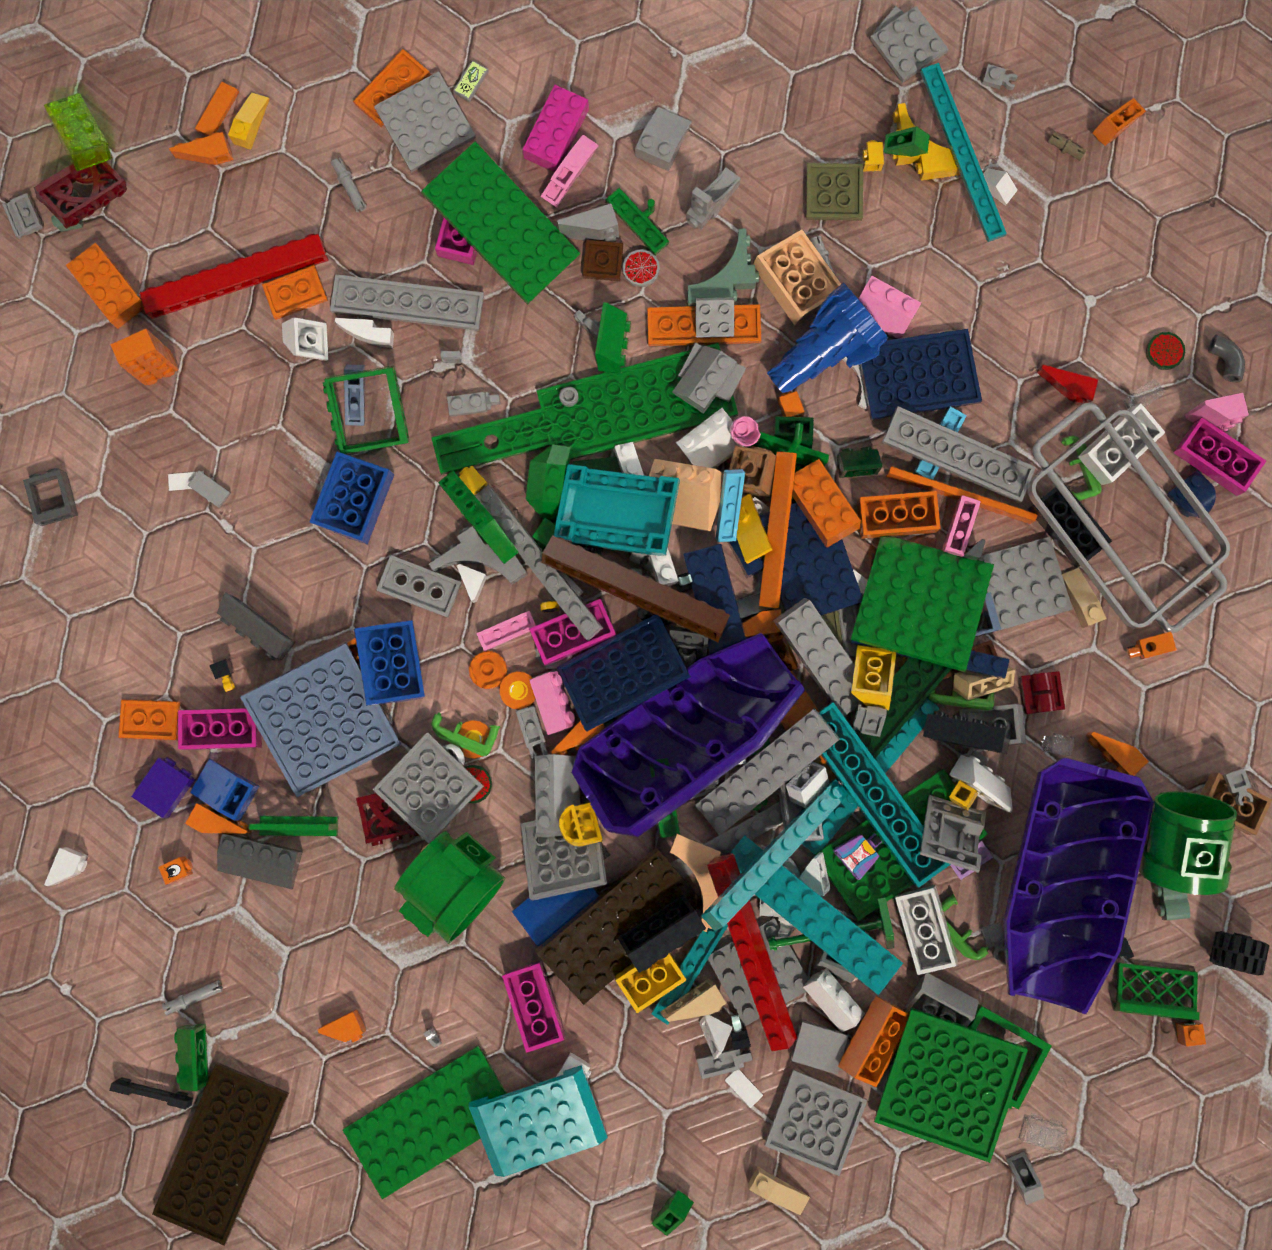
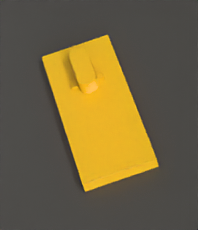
[736,494,772,564]

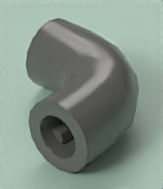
[1208,335,1245,382]

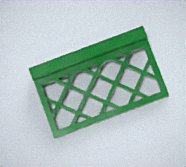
[249,816,338,836]
[1114,963,1200,1021]

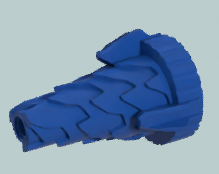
[767,282,888,393]

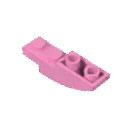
[541,135,599,208]

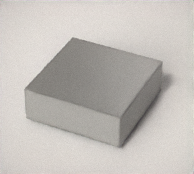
[441,351,462,364]

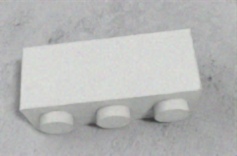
[803,968,865,1033]

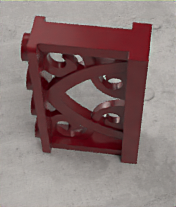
[34,149,127,229]
[356,793,419,846]

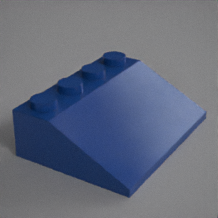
[309,452,394,545]
[354,620,425,706]
[512,887,600,947]

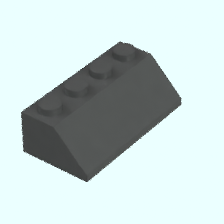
[217,593,296,660]
[217,833,303,889]

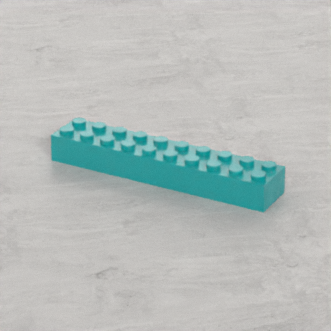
[818,702,951,888]
[730,835,903,995]

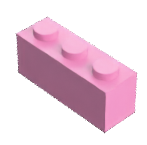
[942,495,981,557]
[530,671,576,735]

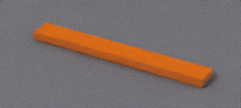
[759,452,797,608]
[886,466,1037,524]

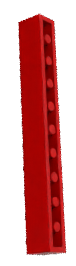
[140,234,329,319]
[707,853,797,1051]

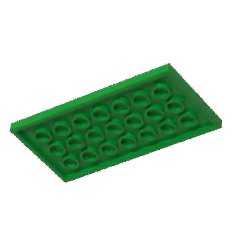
[421,141,581,305]
[814,769,988,921]
[343,1045,507,1199]

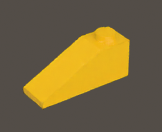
[228,92,270,150]

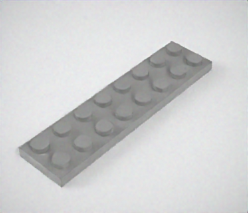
[330,274,484,331]
[882,406,1036,503]
[695,708,840,835]

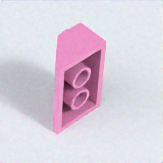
[858,276,921,339]
[1185,393,1249,432]

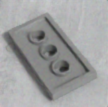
[376,555,462,618]

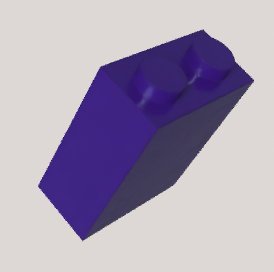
[131,757,195,818]

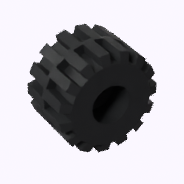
[1209,931,1270,976]

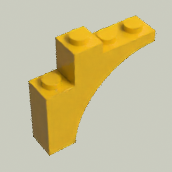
[891,103,961,180]

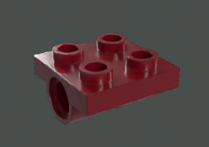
[1019,671,1065,715]

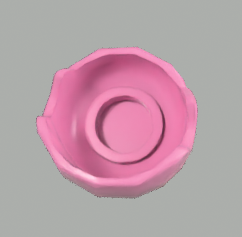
[730,416,761,446]

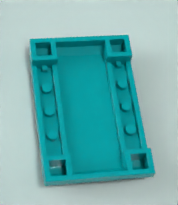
[553,464,680,556]
[468,1065,608,1177]

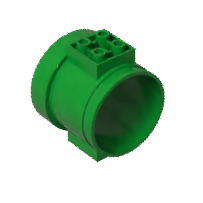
[1139,791,1237,895]
[394,831,506,944]

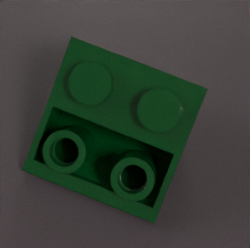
[773,416,814,449]

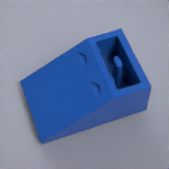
[190,758,260,821]

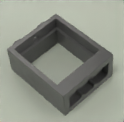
[23,468,78,526]

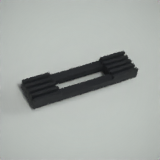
[109,1077,193,1110]

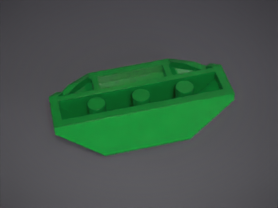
[526,445,572,522]

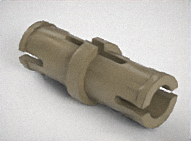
[1048,131,1086,161]

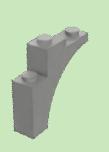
[686,167,741,230]
[429,526,528,585]

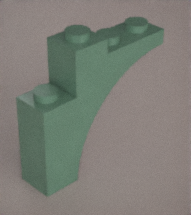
[687,229,759,306]

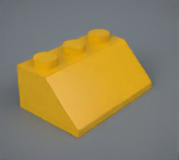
[851,645,896,710]
[615,953,686,1013]

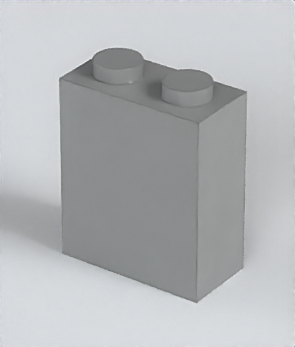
[790,1019,850,1075]

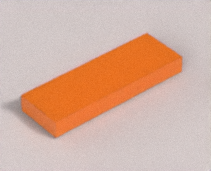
[195,81,239,136]

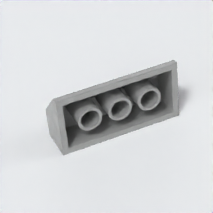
[535,754,580,838]

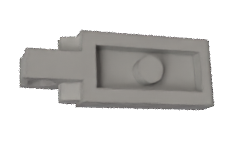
[447,392,501,417]
[697,1049,753,1079]

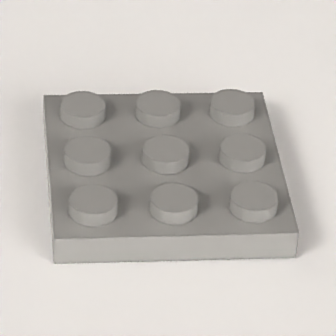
[870,6,949,83]

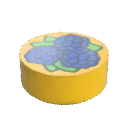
[540,601,560,613]

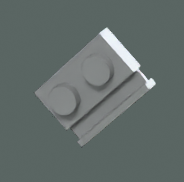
[2,193,43,239]
[852,704,887,737]

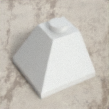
[282,318,328,361]

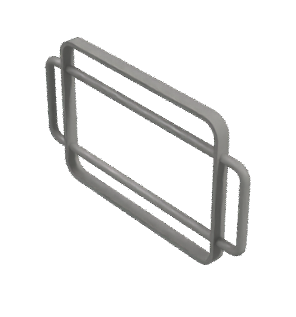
[1027,402,1230,633]

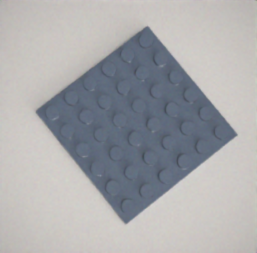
[240,643,401,797]

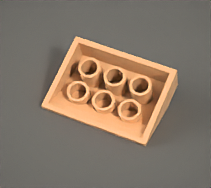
[753,230,841,325]
[649,459,724,531]

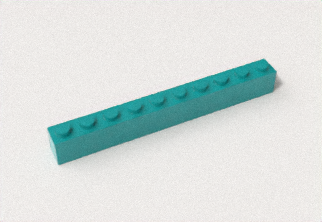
[701,779,849,931]

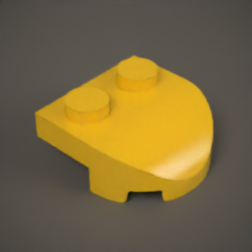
[559,803,602,846]

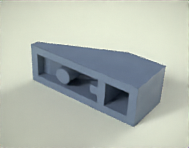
[344,364,366,426]

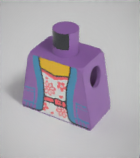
[833,833,882,880]

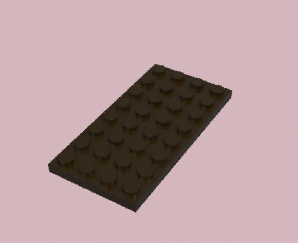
[535,847,702,1005]
[152,1063,289,1246]

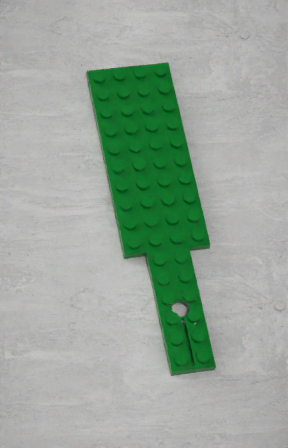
[431,343,738,475]

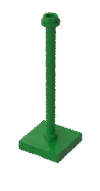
[768,897,894,951]

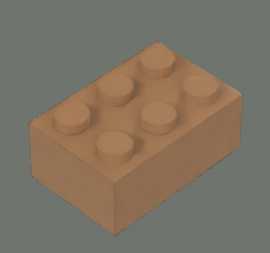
[1201,773,1272,835]

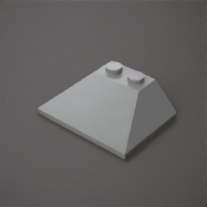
[920,795,986,873]

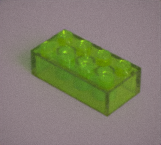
[44,93,113,171]

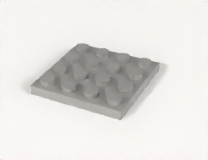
[374,71,476,173]
[978,537,1073,631]
[373,732,484,844]
[521,815,607,901]
[708,918,809,1026]
[764,1069,867,1176]

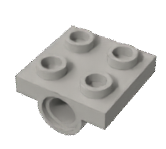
[695,297,734,337]

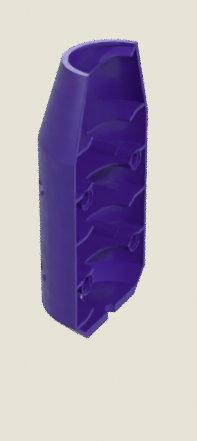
[571,633,805,837]
[1003,758,1154,1014]

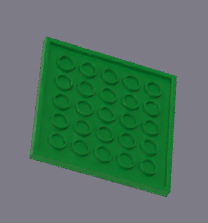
[851,536,994,672]
[874,1008,1028,1163]

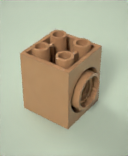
[729,446,776,498]

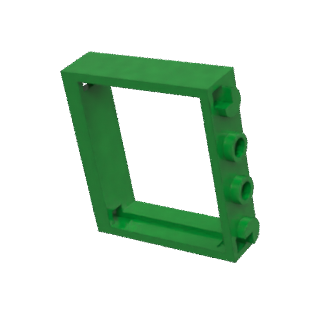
[322,365,410,454]
[438,471,519,564]
[967,1004,1052,1110]

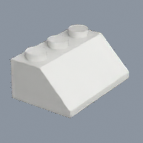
[676,408,744,469]
[949,755,1013,813]

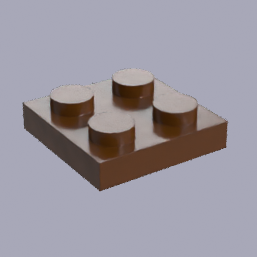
[583,240,624,281]

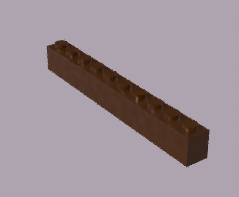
[541,535,730,642]

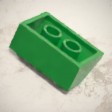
[595,302,631,373]
[174,1024,209,1091]

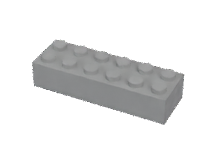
[773,598,863,716]

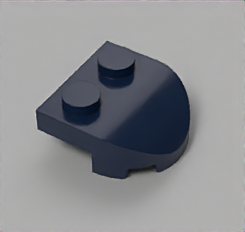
[1167,470,1216,518]

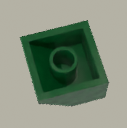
[837,447,882,478]

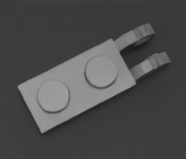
[516,705,548,762]

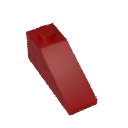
[1037,365,1098,406]

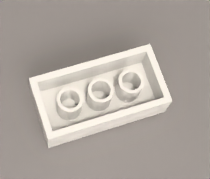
[1078,403,1165,485]
[895,885,958,975]

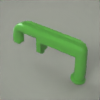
[1061,436,1102,501]
[927,689,995,710]
[431,713,500,756]
[941,894,989,960]

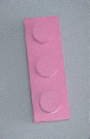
[476,611,536,651]

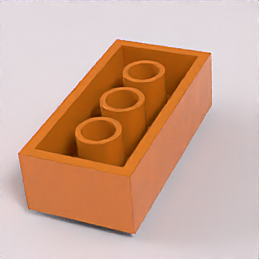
[66,242,144,329]
[110,329,179,385]
[792,459,861,548]
[857,491,941,539]
[838,996,909,1087]

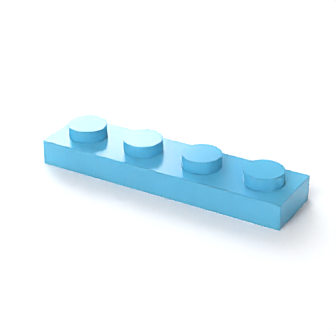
[914,406,967,480]
[715,469,745,542]

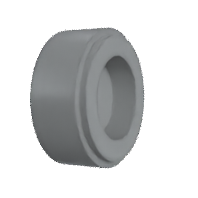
[559,387,579,407]

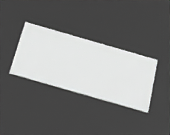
[168,471,204,491]
[725,1070,763,1108]

